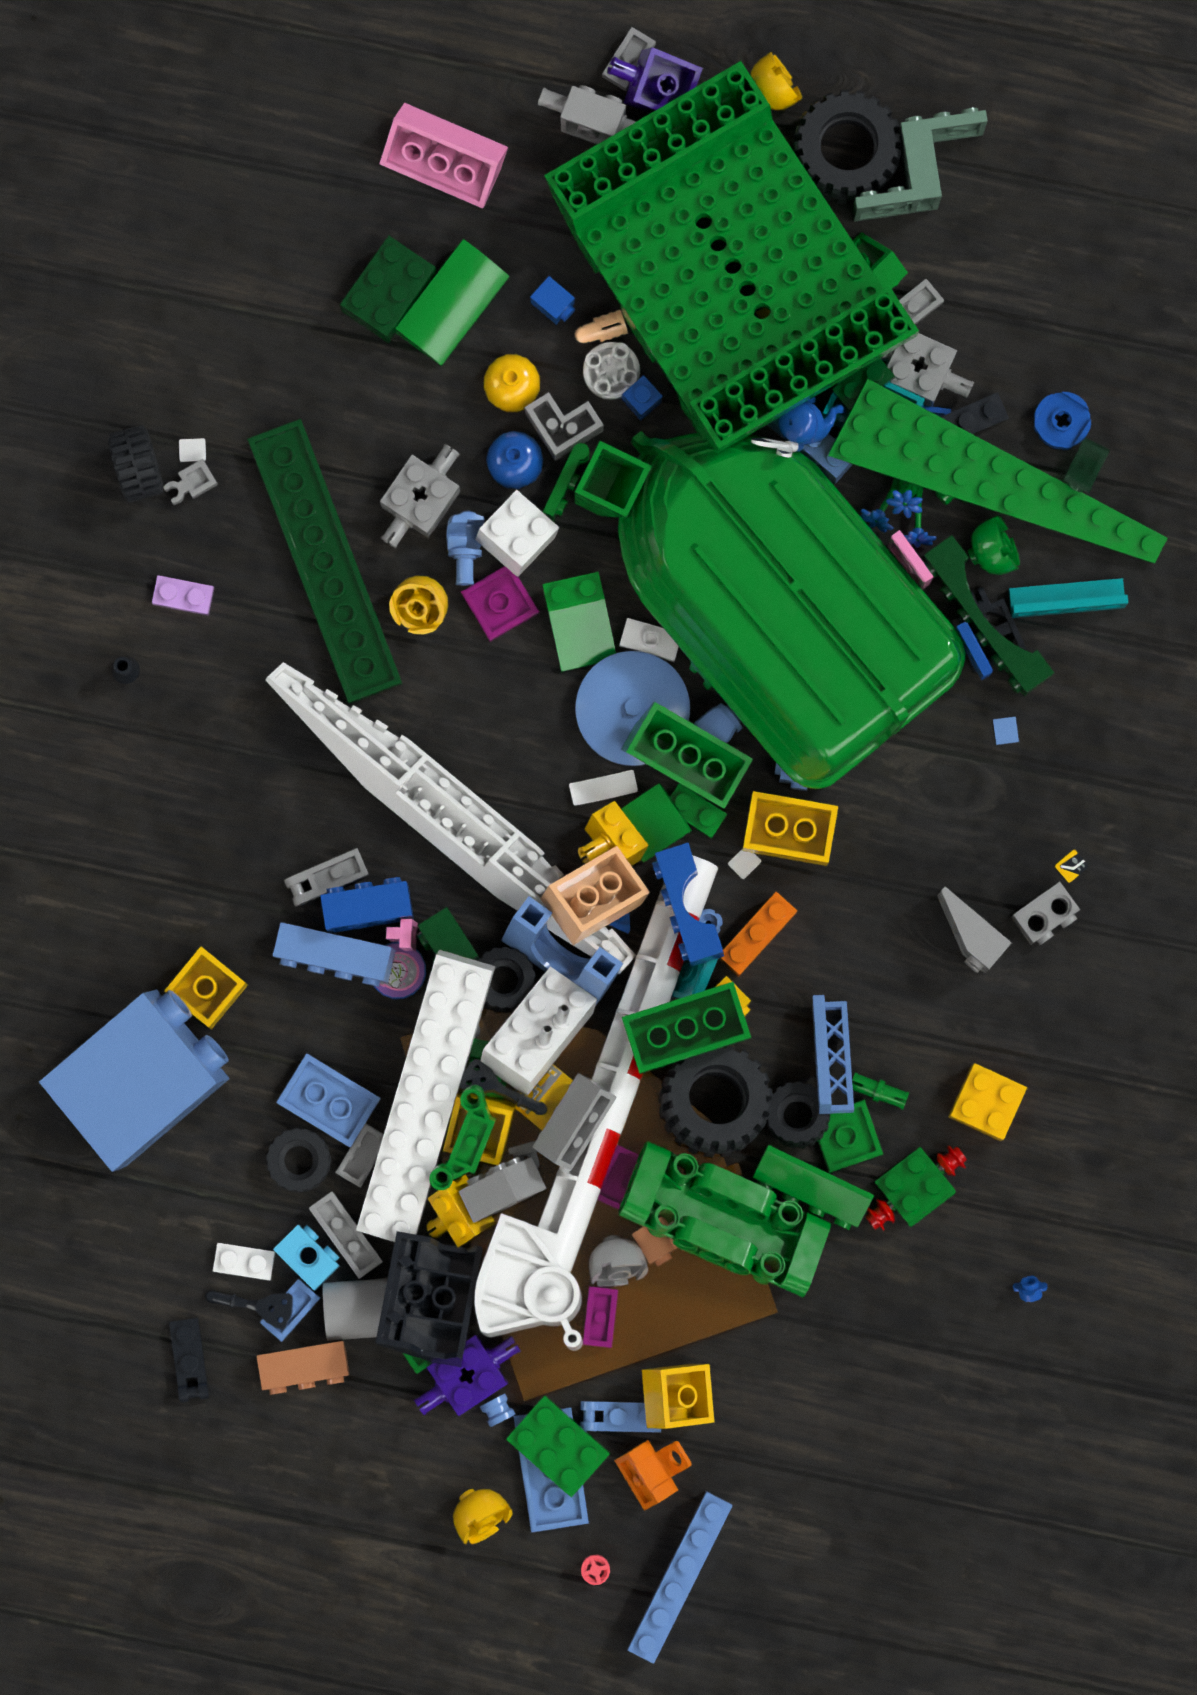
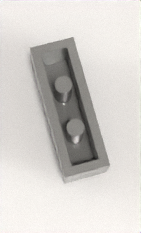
[532,1073,617,1171]

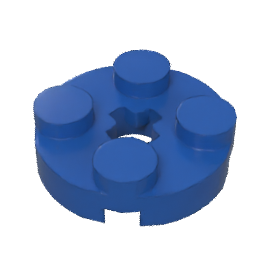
[1034,392,1091,450]

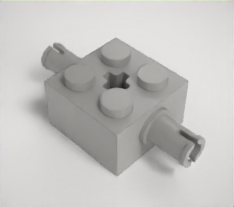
[538,85,636,144]
[881,333,974,407]
[380,444,460,548]

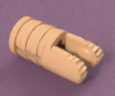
[574,309,628,344]

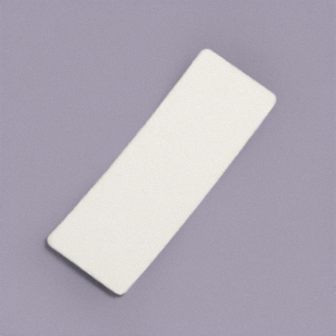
[569,770,638,805]

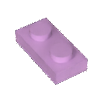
[152,575,214,616]

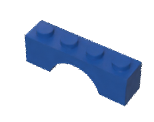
[652,843,724,967]

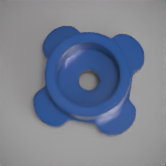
[1013,1276,1048,1302]

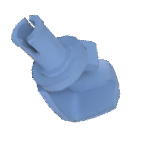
[446,511,485,586]
[694,703,742,743]

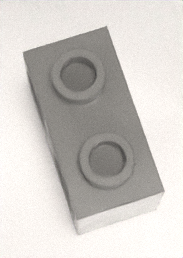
[1011,882,1080,945]

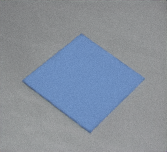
[993,717,1019,745]

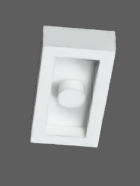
[213,1243,275,1280]

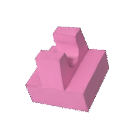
[386,919,418,951]

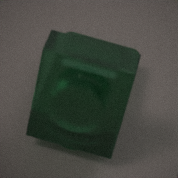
[1064,437,1110,493]

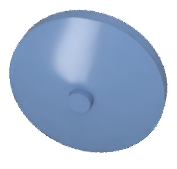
[575,651,690,766]

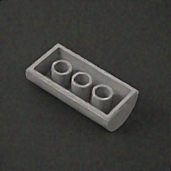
[323,1278,388,1341]

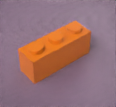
[718,892,797,977]

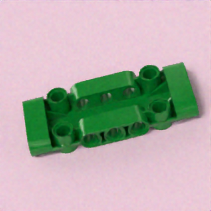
[618,1141,831,1297]

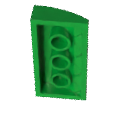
[395,239,509,366]

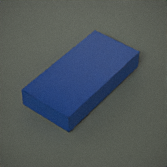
[955,622,993,680]

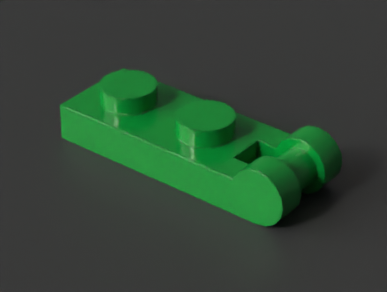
[543,443,589,521]

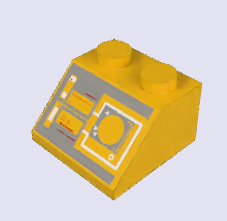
[506,1064,573,1131]

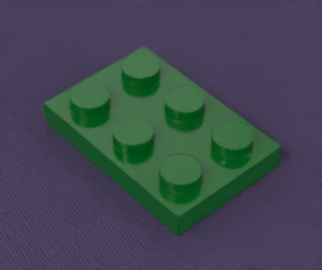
[506,1395,610,1498]

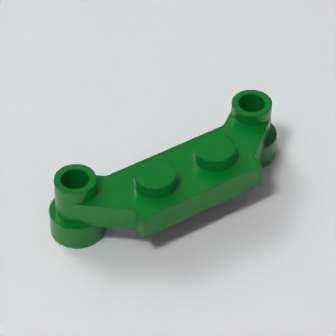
[429,1085,497,1190]

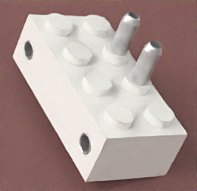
[481,966,597,1096]

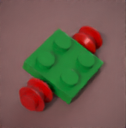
[865,1145,967,1231]

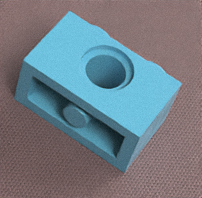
[273,1225,340,1291]

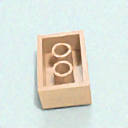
[540,846,650,945]

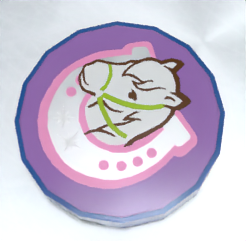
[374,942,426,999]

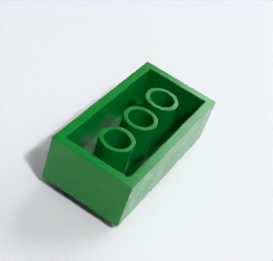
[622,982,751,1074]

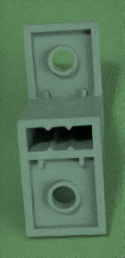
[853,108,988,222]

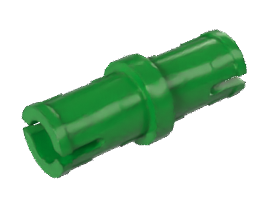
[852,1072,909,1110]

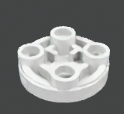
[583,342,640,400]

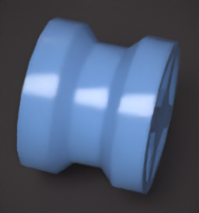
[480,1394,515,1427]

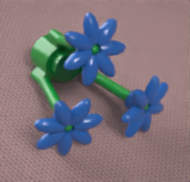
[860,478,937,548]

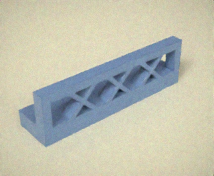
[812,995,854,1114]

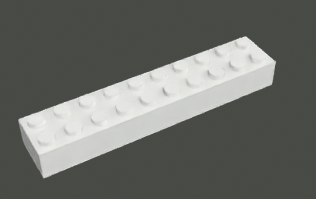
[356,950,495,1242]

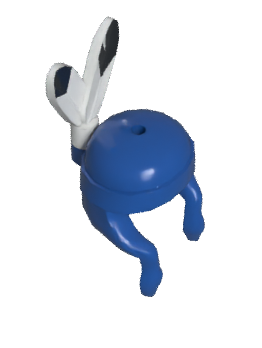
[751,397,847,457]

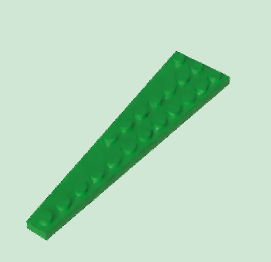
[827,379,1168,563]

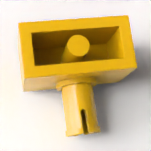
[578,801,649,866]
[427,1174,496,1247]

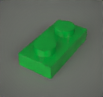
[670,784,727,839]

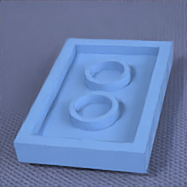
[276,1053,381,1147]

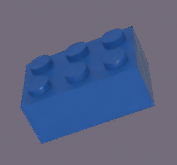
[320,877,414,933]

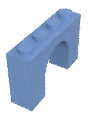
[501,896,624,1006]

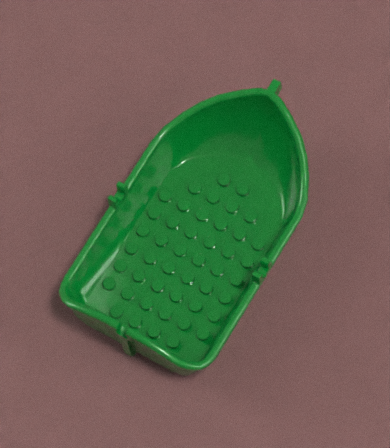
[618,431,966,789]

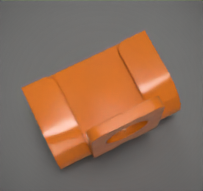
[614,1440,692,1511]

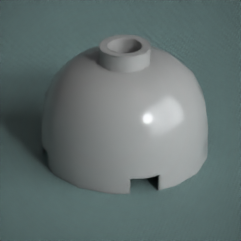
[589,1235,648,1288]

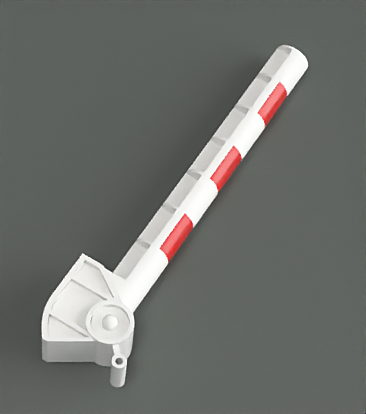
[475,855,718,1351]

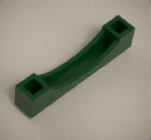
[922,535,1054,697]

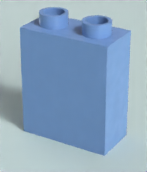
[39,990,230,1172]

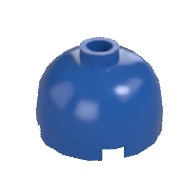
[486,431,543,489]

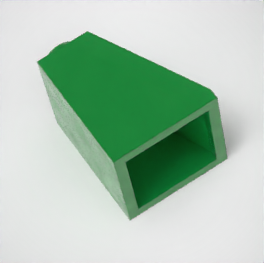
[575,441,652,518]

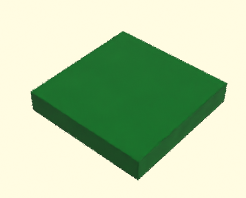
[621,783,692,863]
[810,1100,883,1173]

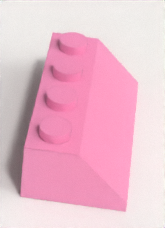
[380,103,508,208]

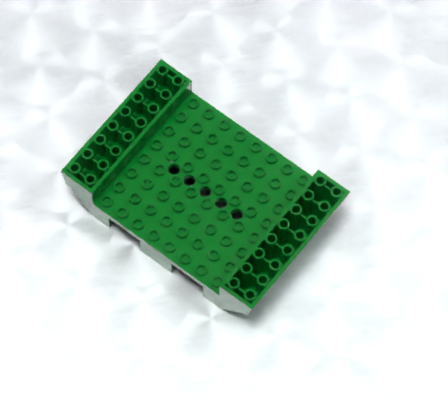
[544,61,919,454]

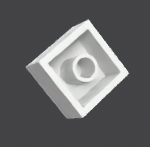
[475,490,559,577]

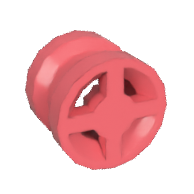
[581,1554,610,1585]

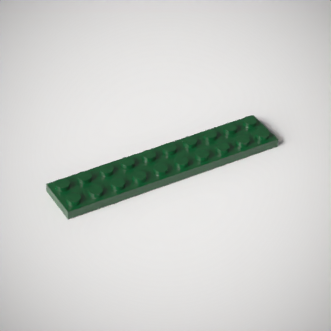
[248,419,402,704]

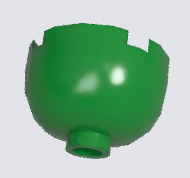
[968,516,1020,575]

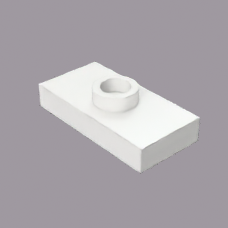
[619,618,679,662]

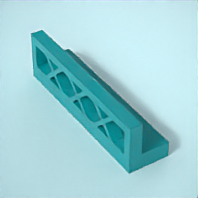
[1008,578,1128,618]

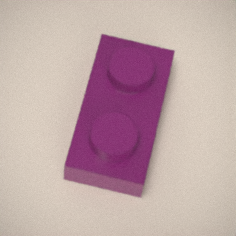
[583,1286,618,1348]

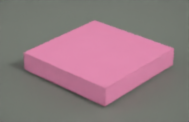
[888,530,933,590]

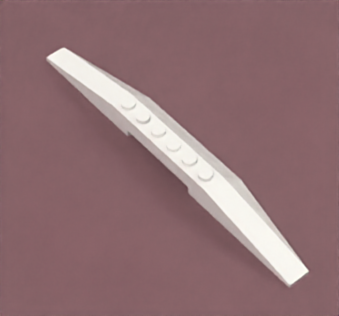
[266,662,636,974]

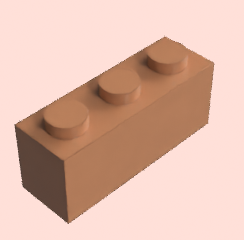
[257,1341,350,1395]

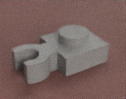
[163,459,218,505]

